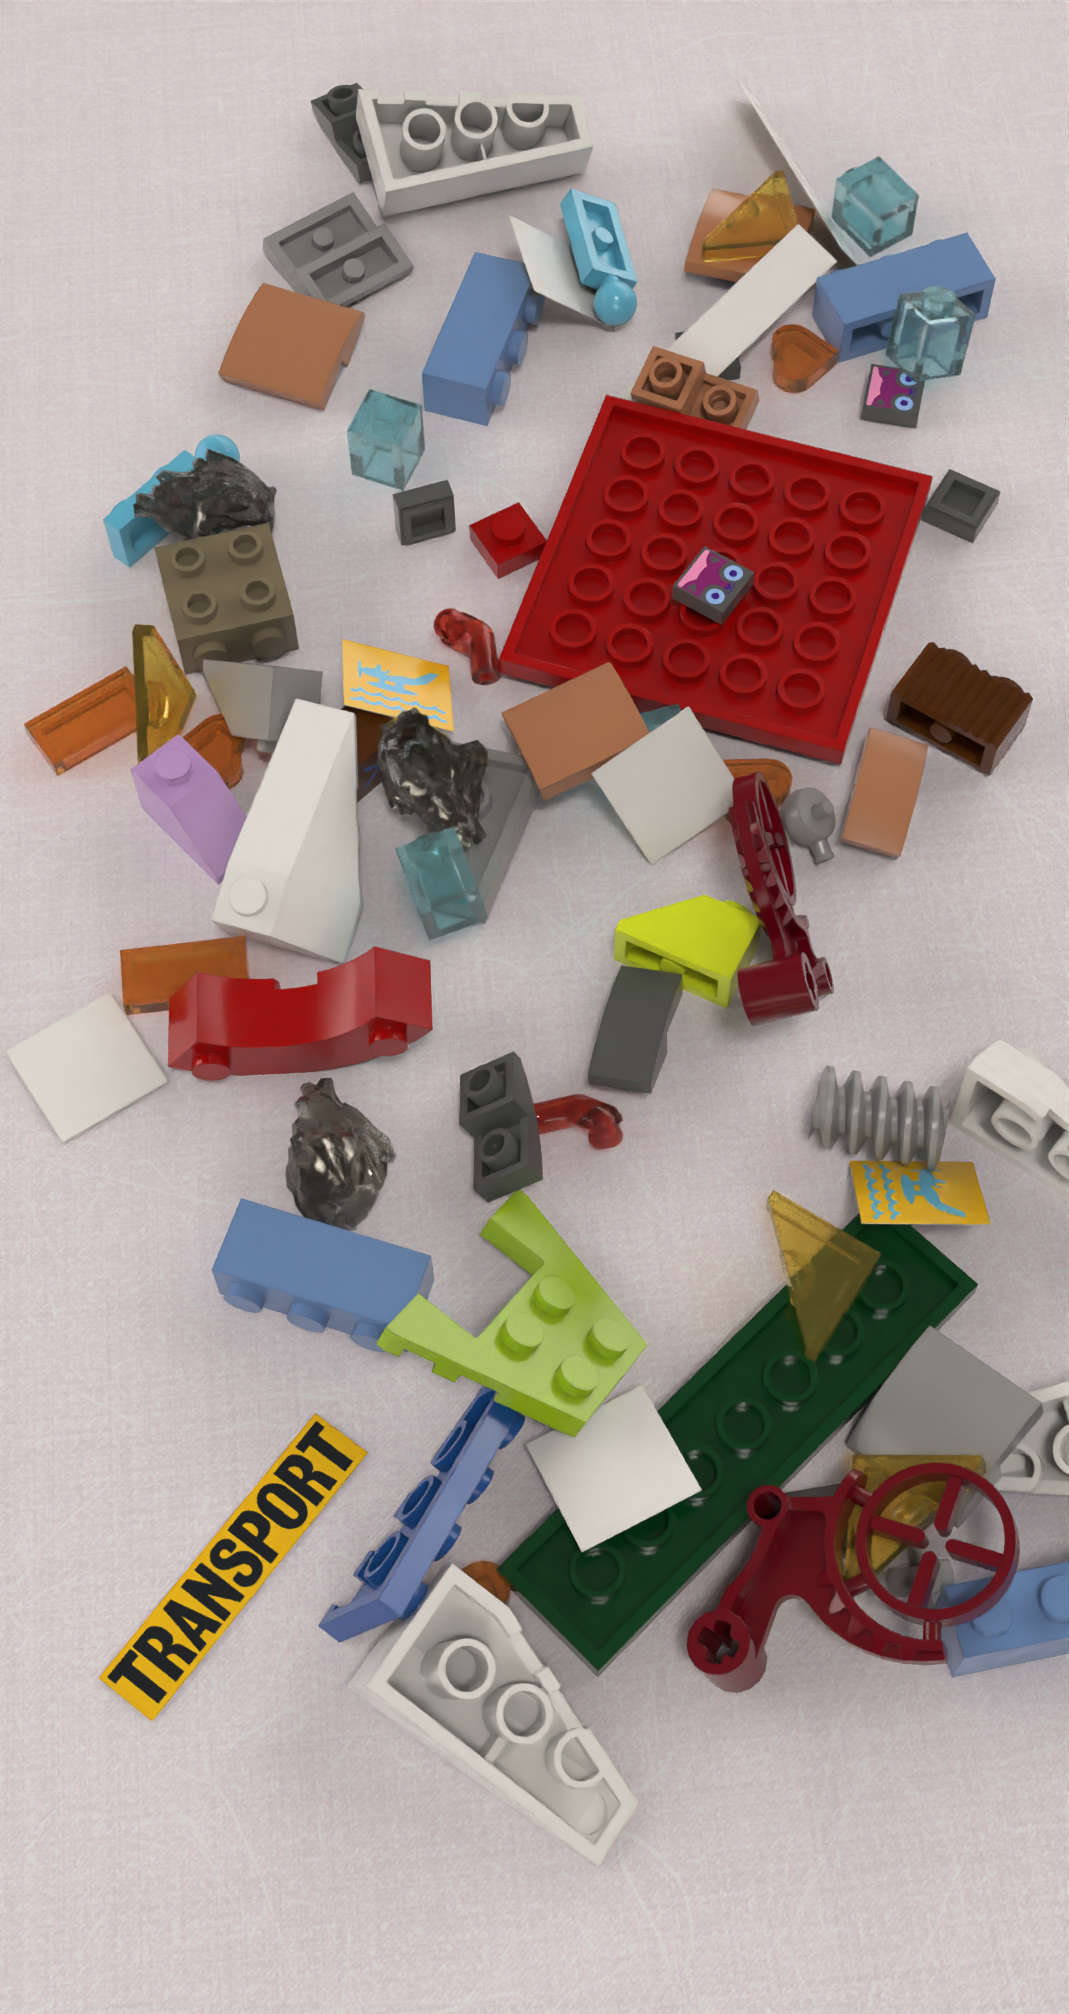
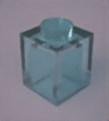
[831,156,919,257]
[885,286,976,382]
[347,389,425,491]
[395,826,489,941]

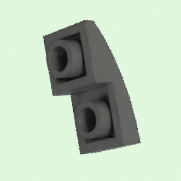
[311,83,372,184]
[588,965,683,1094]
[459,1051,543,1203]

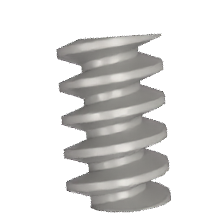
[808,1065,950,1171]

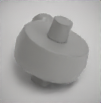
[781,787,836,864]
[866,1546,954,1609]

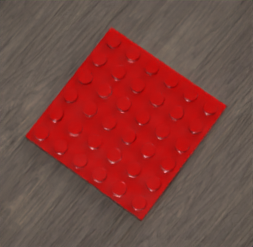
[499,395,933,765]

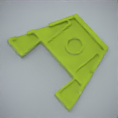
[376,1189,648,1438]

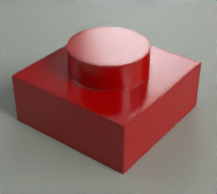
[469,502,547,579]

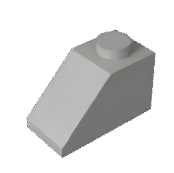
[203,659,323,753]

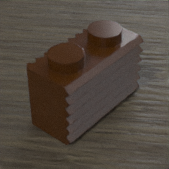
[886,642,1033,776]

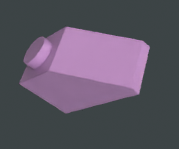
[131,734,247,885]

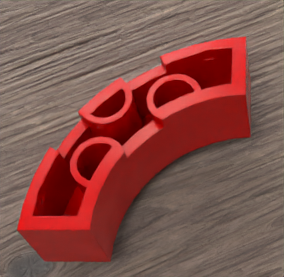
[168,946,433,1081]

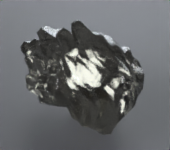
[133,449,277,542]
[377,707,489,851]
[285,1078,397,1231]

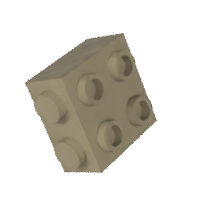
[154,523,299,675]

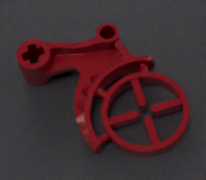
[728,771,834,1026]
[686,1462,1020,1693]

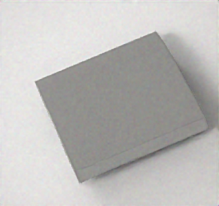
[262,192,414,307]
[847,1326,1043,1529]

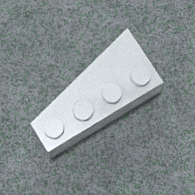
[356,89,593,217]

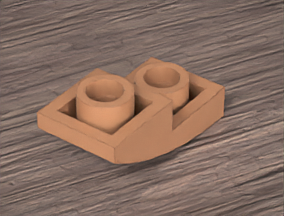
[630,346,760,429]
[838,727,929,859]

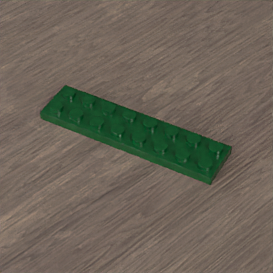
[497,1214,978,1677]

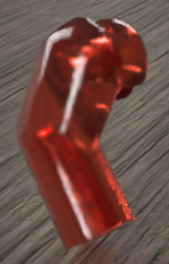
[433,608,501,685]
[533,1093,623,1149]

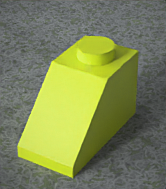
[614,894,761,1008]

